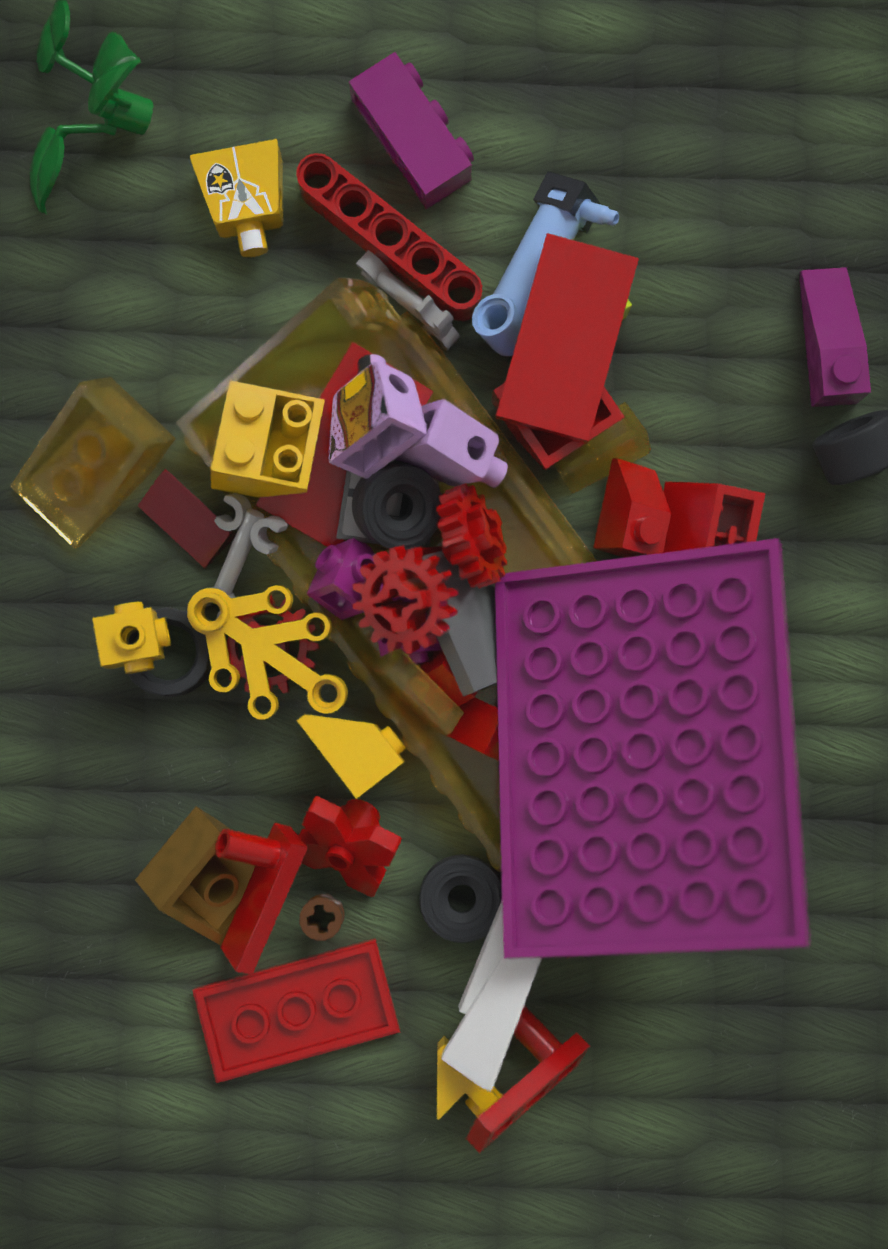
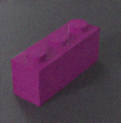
[349,52,474,209]

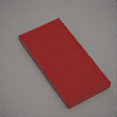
[495,233,639,444]
[255,341,434,547]
[192,938,400,1083]

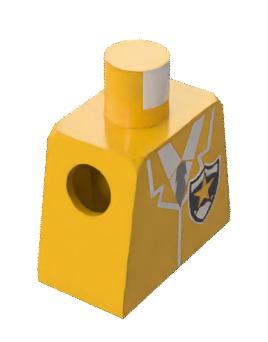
[190,139,283,257]

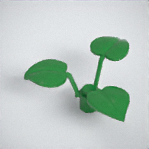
[30,0,153,214]

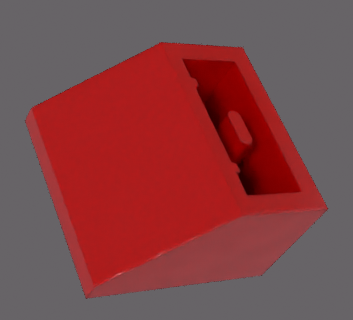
[663,481,765,553]

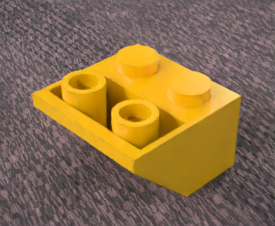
[211,381,325,498]

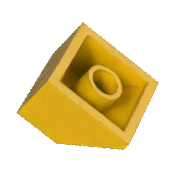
[297,715,407,799]

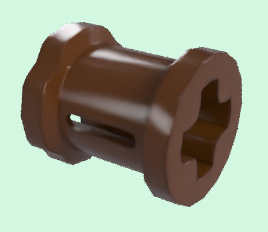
[299,893,345,941]

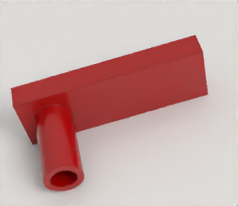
[215,823,308,975]
[466,1005,590,1153]

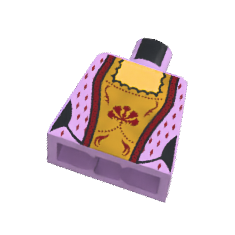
[329,354,427,479]

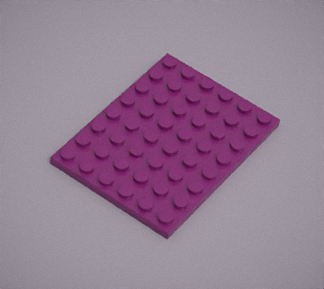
[495,539,810,959]

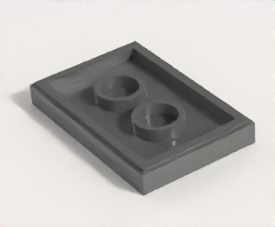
[419,550,497,697]

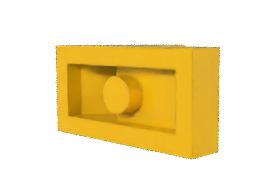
[437,1036,503,1120]

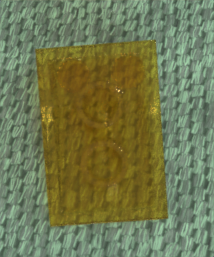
[10,377,176,549]

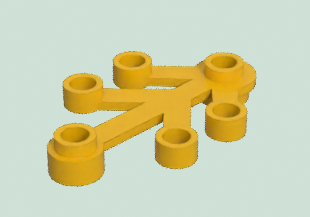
[187,585,348,720]

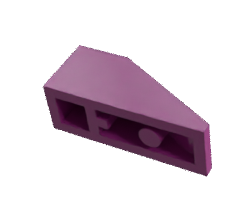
[799,267,871,407]

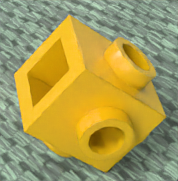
[92,602,171,674]

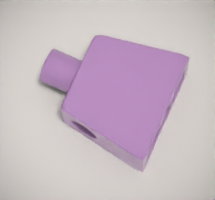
[394,399,507,488]

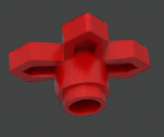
[298,796,402,897]

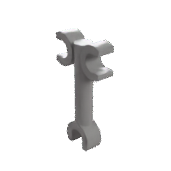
[356,250,460,351]
[206,493,288,618]

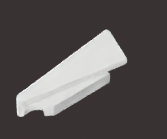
[441,901,541,1091]

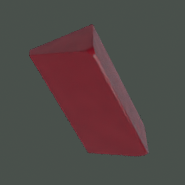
[138,469,236,569]

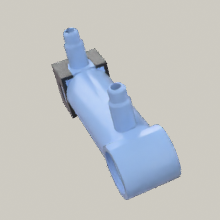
[472,172,619,356]

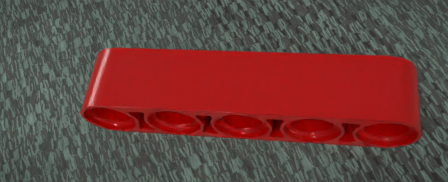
[296,153,483,321]

